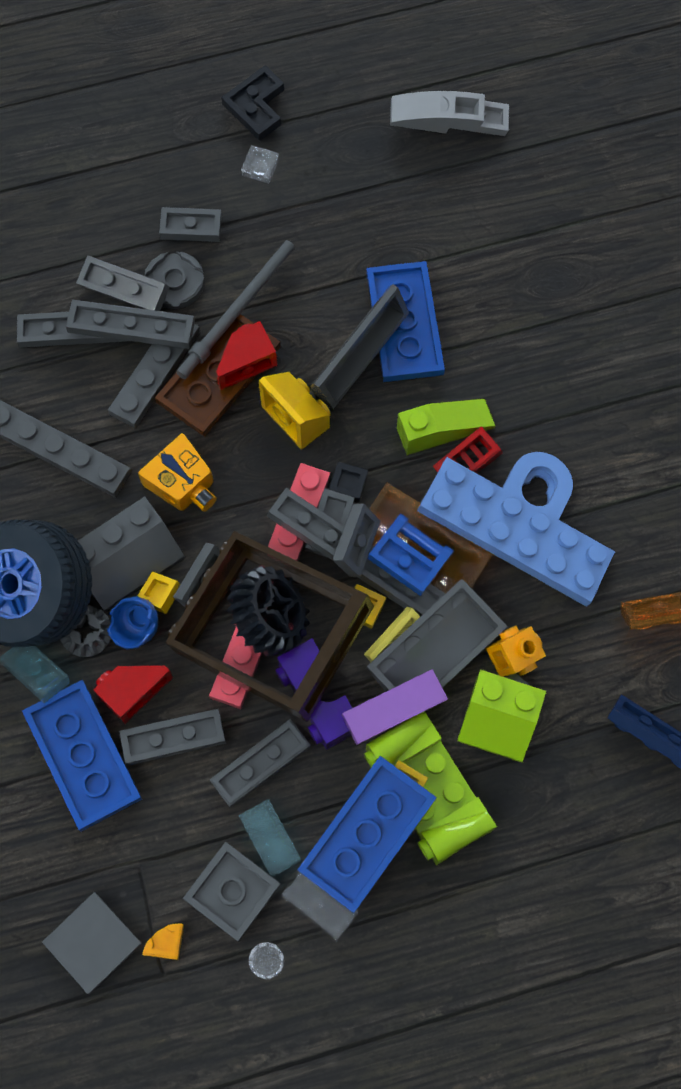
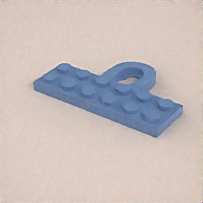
[417,452,615,607]

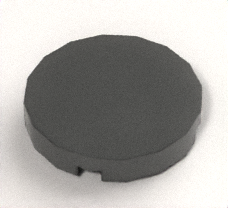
[144,251,205,309]

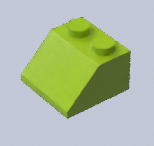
[457,670,546,763]

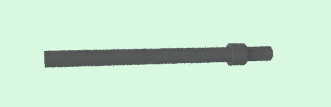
[176,240,295,379]

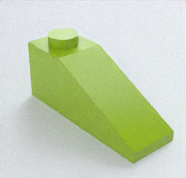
[397,399,495,455]

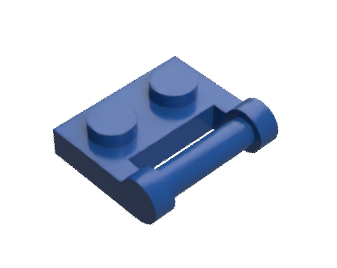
[367,514,454,596]

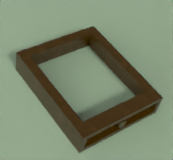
[165,531,374,722]

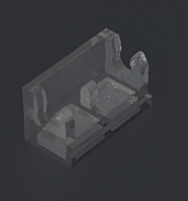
[282,872,359,942]

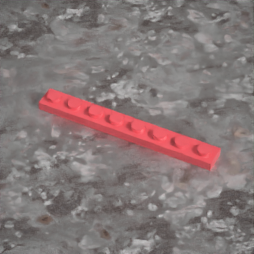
[209,463,330,709]

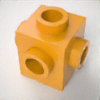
[485,625,546,677]

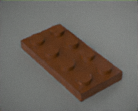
[155,314,281,437]

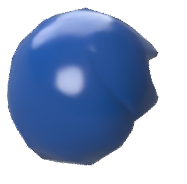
[107,596,158,650]

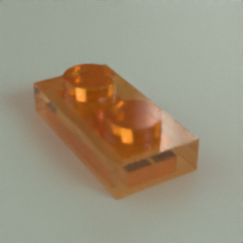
[621,592,681,630]

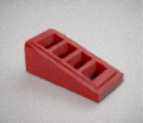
[433,426,503,473]

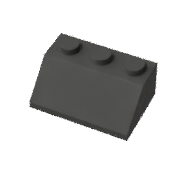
[78,496,185,612]

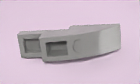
[390,91,509,136]

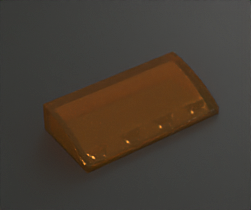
[369,482,494,594]

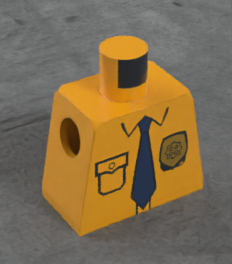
[138,433,217,512]

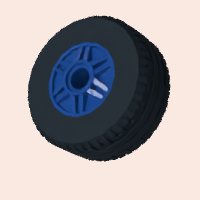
[0,520,92,648]

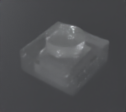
[241,145,279,184]

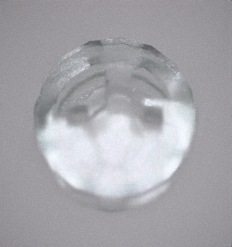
[249,942,285,980]

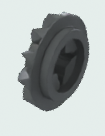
[60,605,111,657]

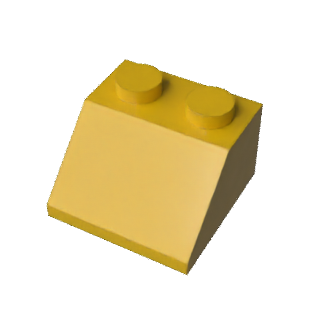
[259,372,331,450]

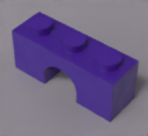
[275,638,352,750]

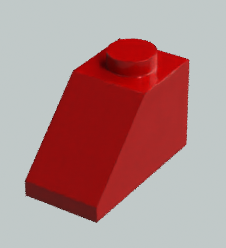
[216,321,277,390]
[93,665,173,724]

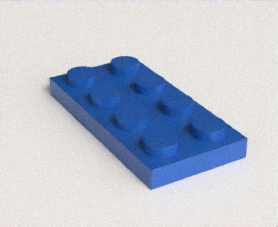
[366,261,445,382]
[22,680,142,832]
[298,756,437,913]

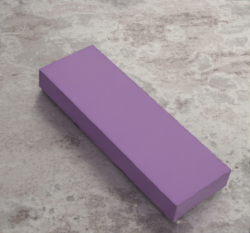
[342,669,448,745]

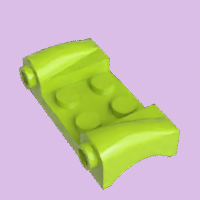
[364,712,497,866]

